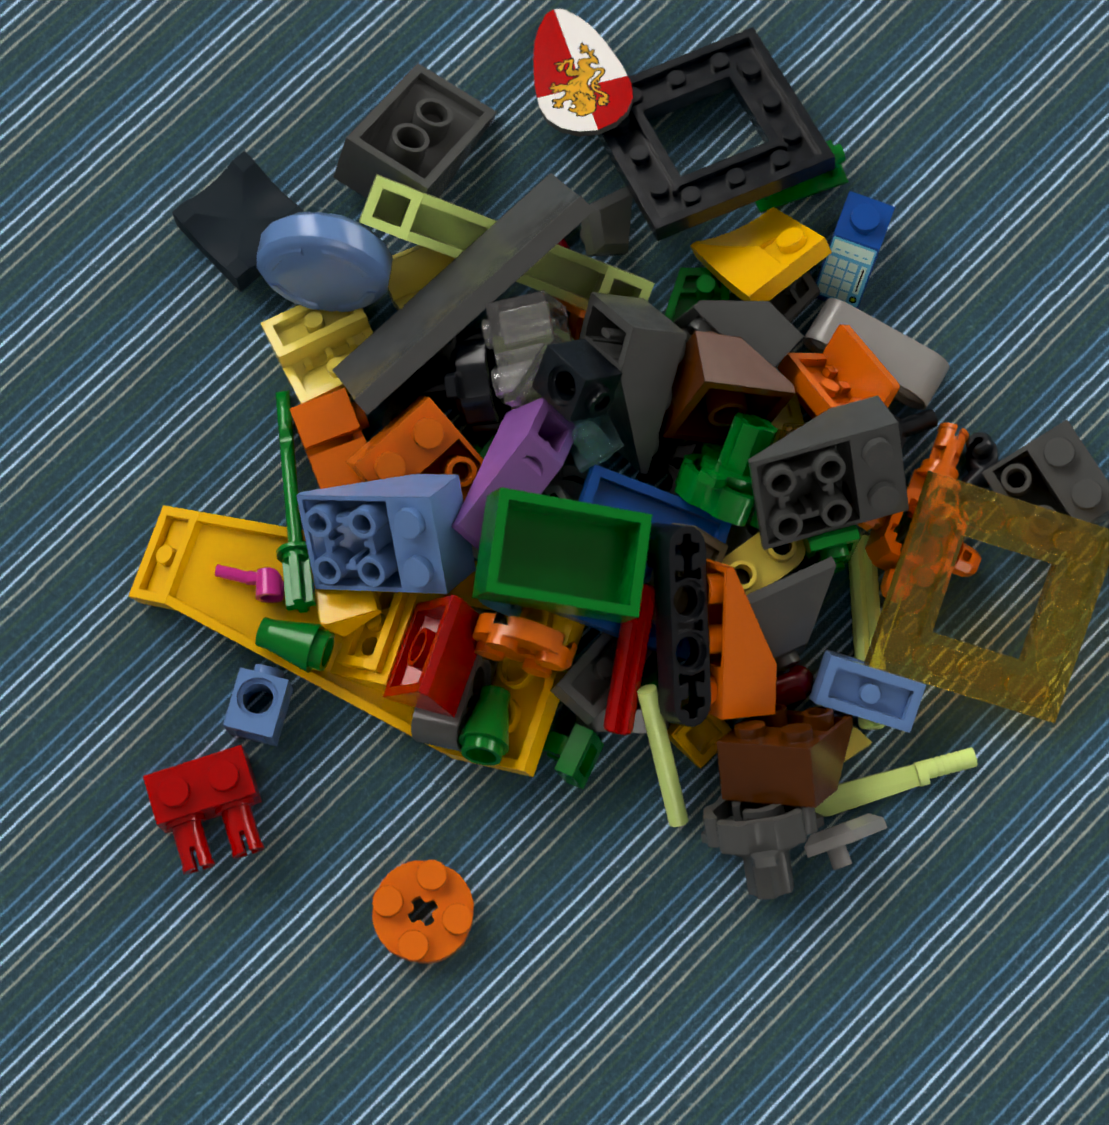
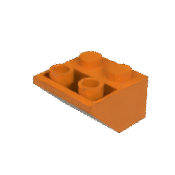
[346,396,484,501]

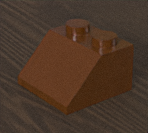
[660,331,796,445]

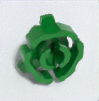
[674,412,778,529]

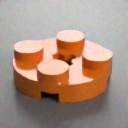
[472,613,577,678]
[372,860,474,964]

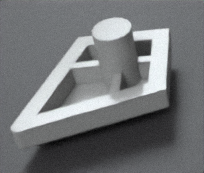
[804,813,887,870]

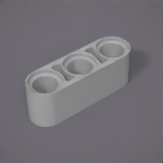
[803,298,950,410]

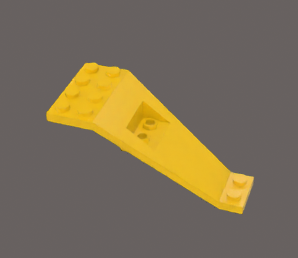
[128,505,585,777]

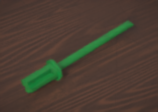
[275,390,316,613]

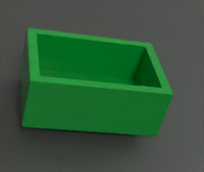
[472,487,652,623]

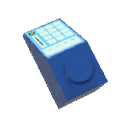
[816,191,895,309]

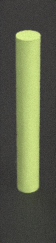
[637,684,689,827]

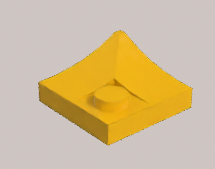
[690,207,832,301]

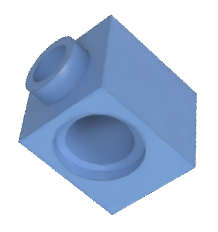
[223,664,293,746]

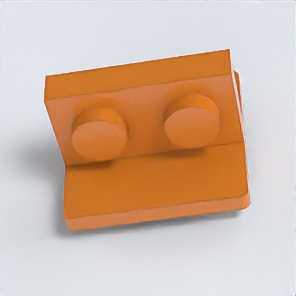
[777,324,900,419]

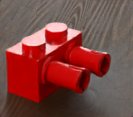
[143,745,265,875]

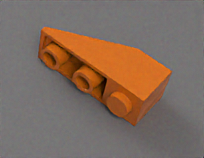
[706,558,777,720]

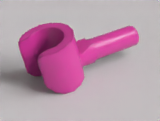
[215,564,284,603]

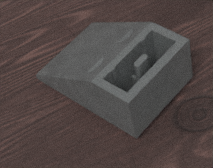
[579,292,687,474]
[748,395,909,550]

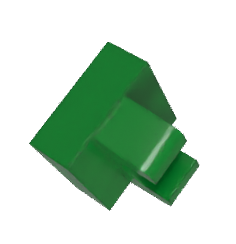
[543,724,604,789]

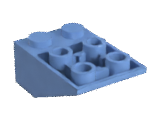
[296,474,476,594]

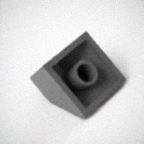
[746,556,836,673]

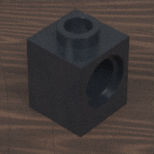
[532,338,623,422]

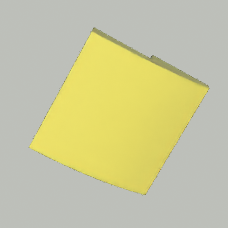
[260,305,373,404]

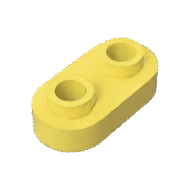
[722,532,806,595]

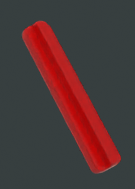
[603,583,655,735]

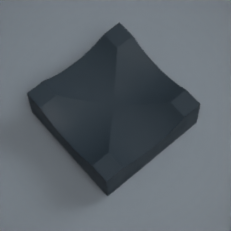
[172,150,304,292]

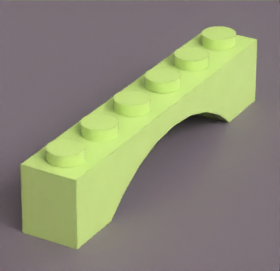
[359,174,655,310]

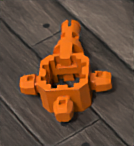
[856,423,982,603]

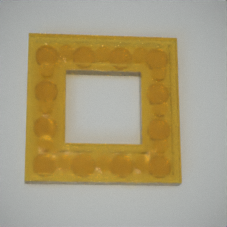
[864,471,1109,723]

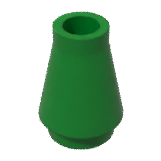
[255,617,335,673]
[459,685,511,766]

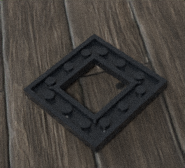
[597,27,836,241]

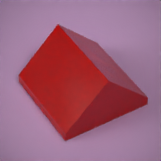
[383,595,480,717]

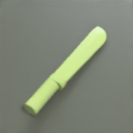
[815,747,978,817]

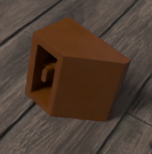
[716,704,853,808]

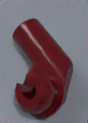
[776,665,814,707]

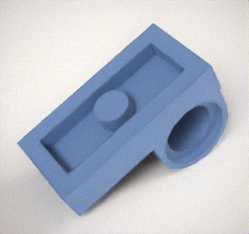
[809,650,926,733]

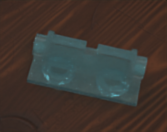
[570,412,624,473]

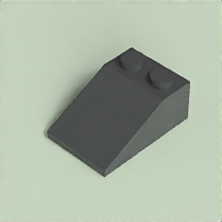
[333,63,497,198]

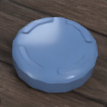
[257,212,393,312]

